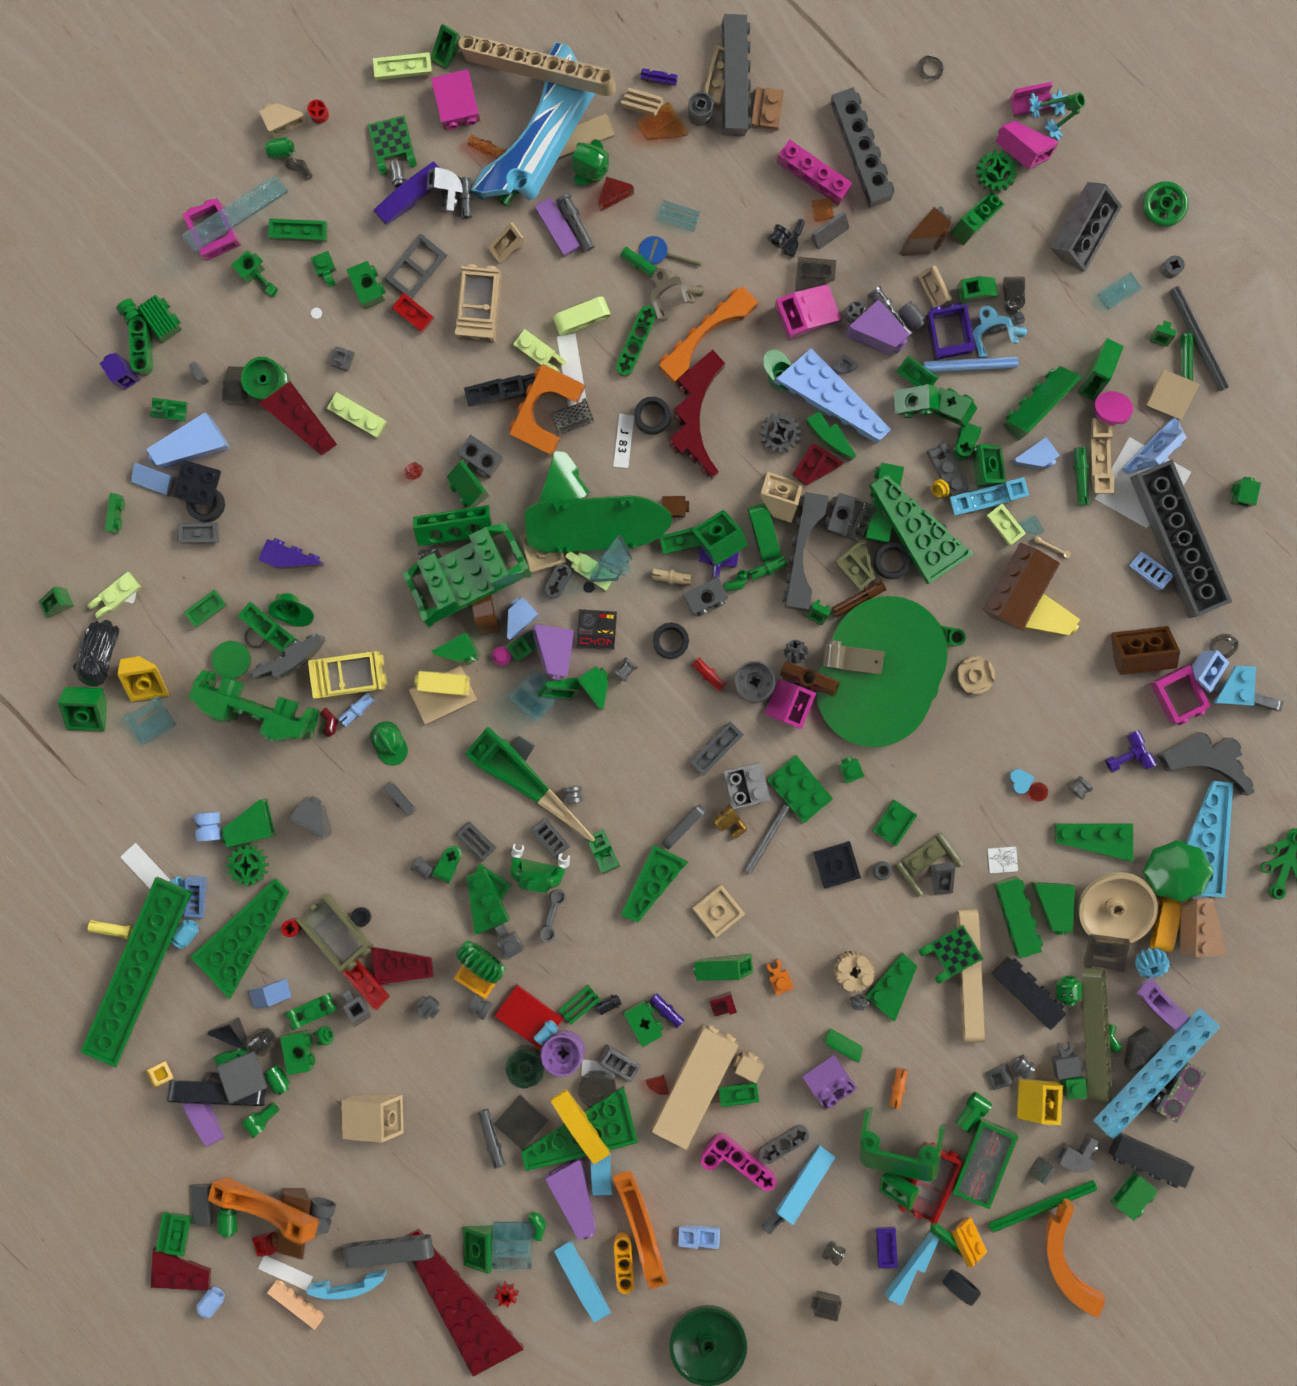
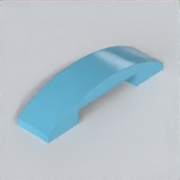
[949,477,1029,516]
[306,1270,387,1300]

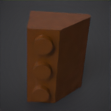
[899,207,952,256]
[1111,626,1180,675]
[272,1188,311,1259]

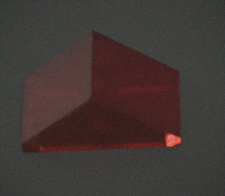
[598,176,634,212]

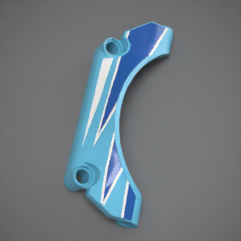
[470,42,595,200]

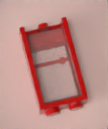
[897,1142,964,1224]

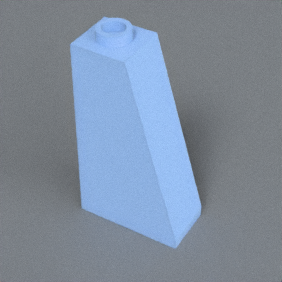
[147,413,230,468]

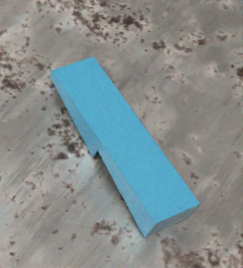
[776,1145,835,1225]
[885,1233,939,1306]

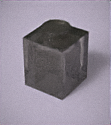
[811,1290,842,1322]

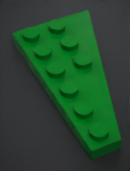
[868,475,974,584]
[191,878,290,999]
[521,1086,638,1171]

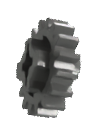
[759,411,801,454]

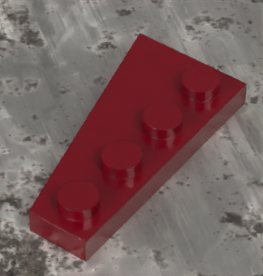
[258,381,337,456]

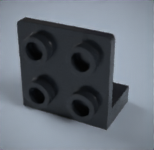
[173,460,221,507]

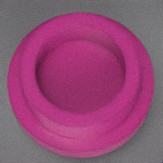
[492,646,511,666]

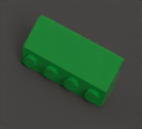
[1003,366,1082,440]

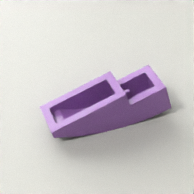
[182,1103,225,1147]

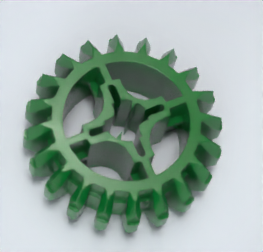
[456,941,506,984]

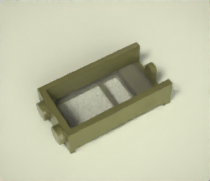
[296,894,374,972]

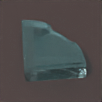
[1018,515,1044,534]

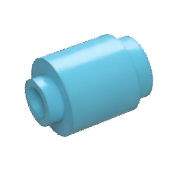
[172,920,199,949]

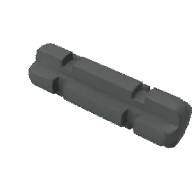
[988,312,1025,334]

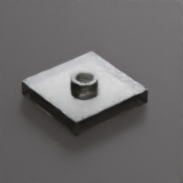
[494,1095,548,1150]

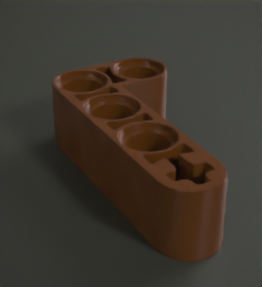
[472,595,500,636]

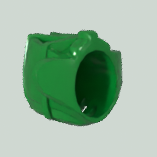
[572,139,609,186]

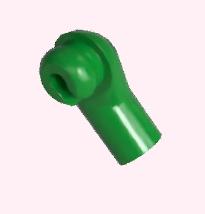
[1109,1024,1122,1052]
[528,1212,546,1241]

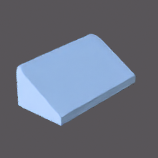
[131,463,174,496]

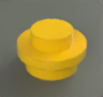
[931,479,949,498]

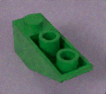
[950,192,1005,245]

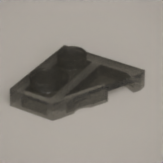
[795,257,836,292]

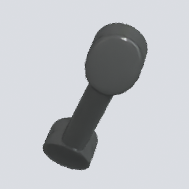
[539,889,566,942]

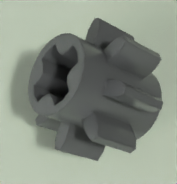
[784,640,808,664]
[416,995,440,1019]

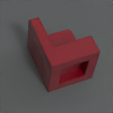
[709,991,737,1017]

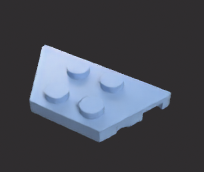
[1122,417,1187,474]

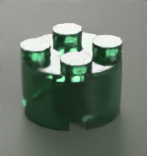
[505,1045,545,1089]

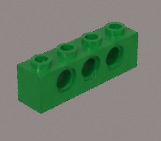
[413,505,493,546]

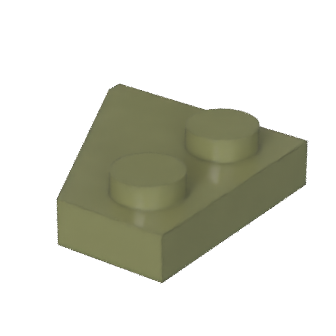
[835,538,875,591]

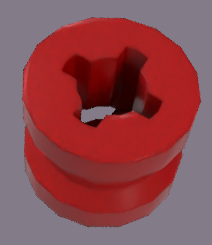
[307,99,329,124]

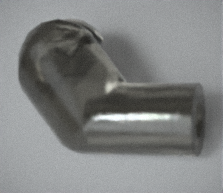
[285,158,313,181]

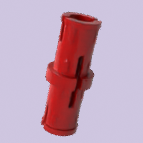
[691,657,727,692]

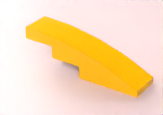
[550,1089,610,1164]

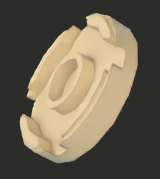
[956,656,995,694]

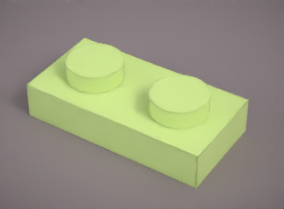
[986,504,1026,546]

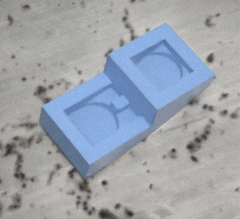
[678,1226,720,1249]

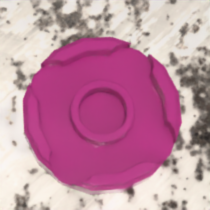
[1093,391,1133,426]

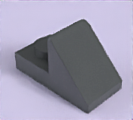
[931,863,956,895]

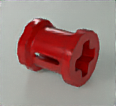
[281,918,302,937]

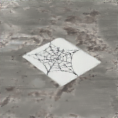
[988,847,1018,873]

